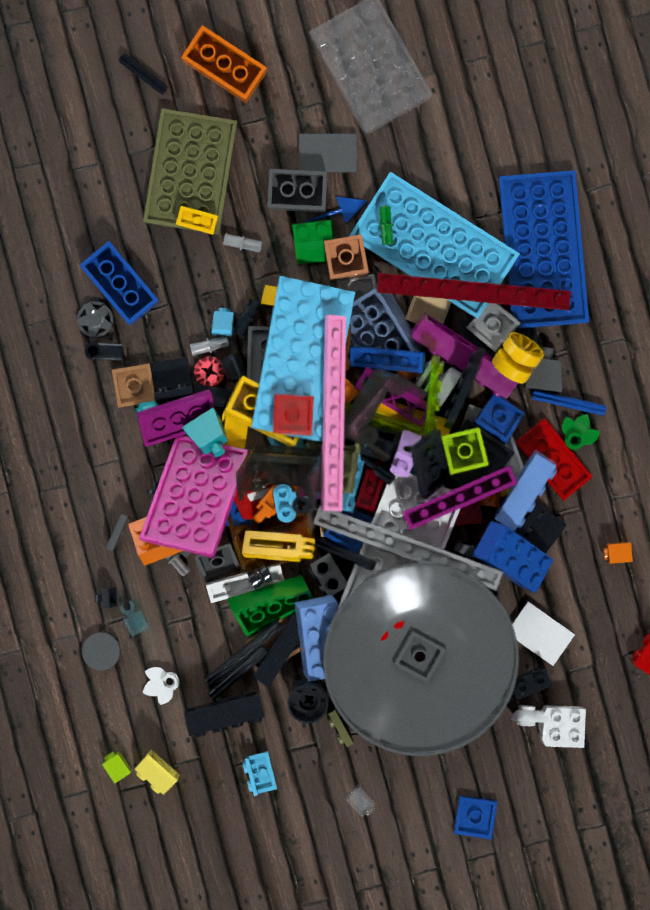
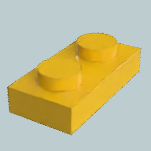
[176,206,218,235]

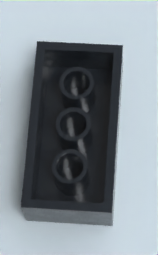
[184,690,265,738]

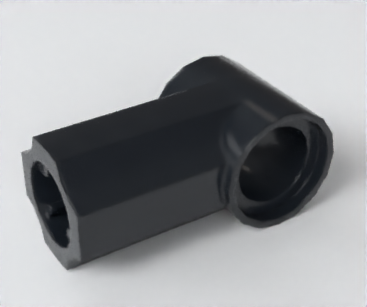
[84,342,122,361]

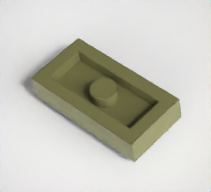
[327,708,354,747]

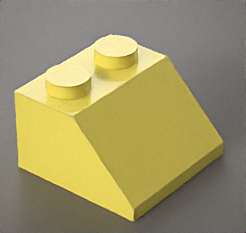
[135,749,180,795]

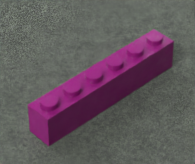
[411,313,518,399]
[401,466,518,530]

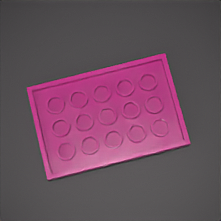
[139,435,250,558]

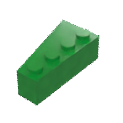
[227,575,314,637]

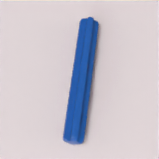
[531,389,607,416]

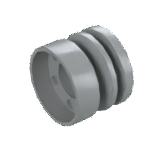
[413,356,462,407]

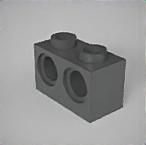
[308,552,347,596]

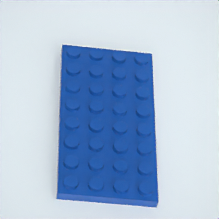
[499,170,589,329]

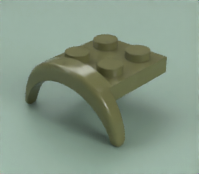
[306,441,361,494]

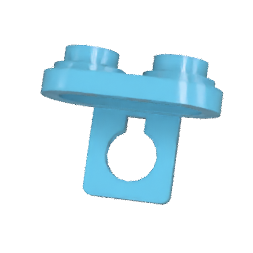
[273,484,297,523]

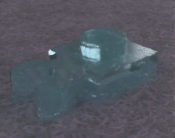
[120,600,150,637]

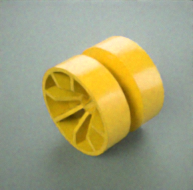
[492,332,544,383]

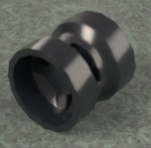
[247,564,273,589]

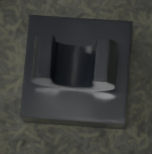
[94,587,118,608]

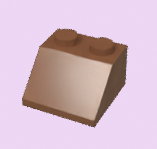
[324,234,369,281]

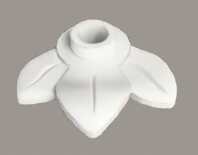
[143,667,179,705]

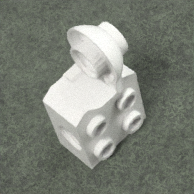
[511,705,586,748]

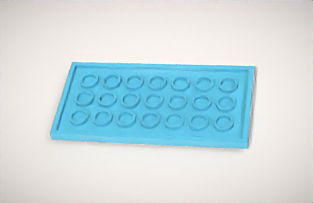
[349,172,520,319]
[251,276,355,443]

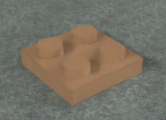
[112,364,155,408]

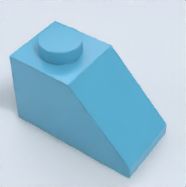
[212,308,234,336]

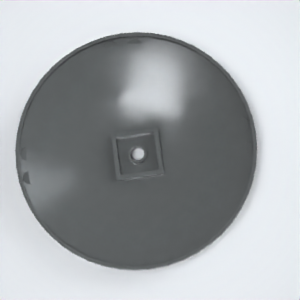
[323,563,519,756]

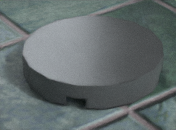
[82,632,121,671]

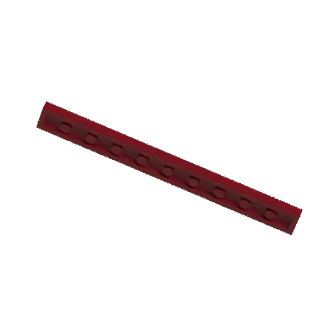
[377,273,571,310]

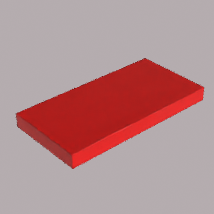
[515,418,593,501]

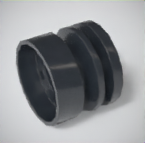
[288,676,330,724]

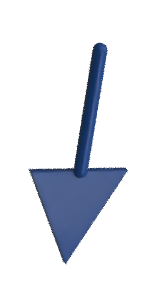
[306,197,367,224]

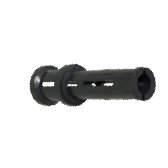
[292,496,321,514]

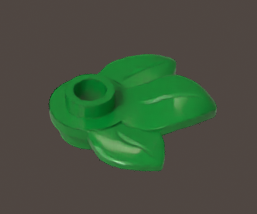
[562,414,600,450]

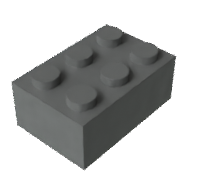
[267,169,327,213]

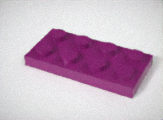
[136,389,215,447]

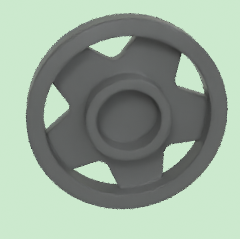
[77,301,113,338]

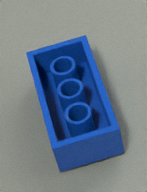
[79,241,160,326]
[473,521,554,593]

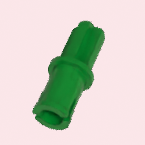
[379,206,394,245]

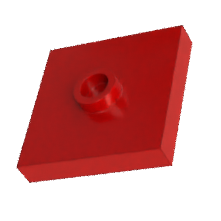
[272,394,314,436]

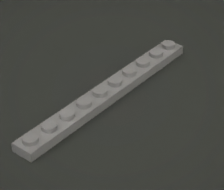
[313,506,503,590]

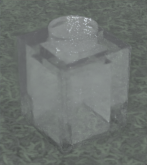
[345,785,376,817]

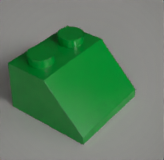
[292,220,333,265]

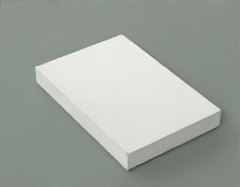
[512,601,575,666]

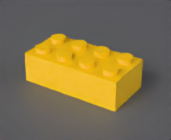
[223,376,299,448]

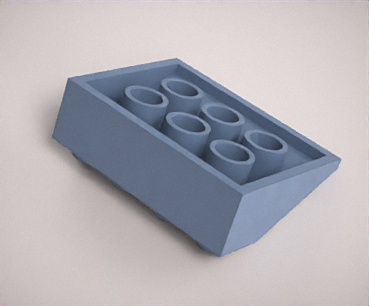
[350,287,425,375]

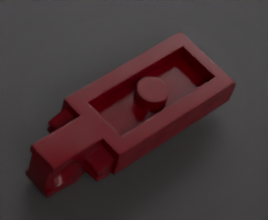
[356,458,384,512]

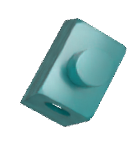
[182,408,228,457]

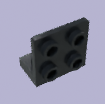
[150,357,194,401]
[514,502,566,554]

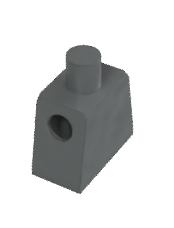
[524,347,562,393]

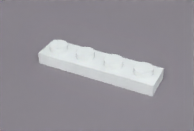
[206,563,284,603]

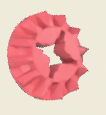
[194,356,225,387]

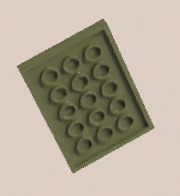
[143,108,237,235]

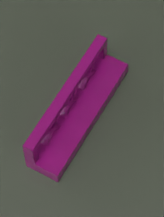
[355,367,433,426]

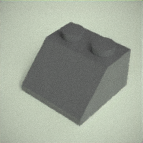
[193,528,240,581]

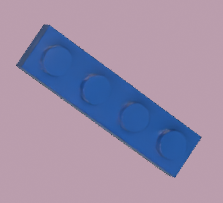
[350,346,425,373]

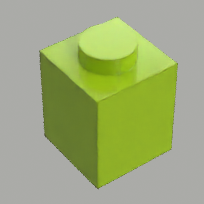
[102,751,132,783]

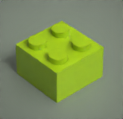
[442,427,489,476]

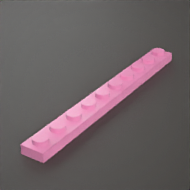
[321,315,346,511]

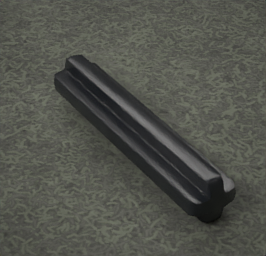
[118,53,168,95]

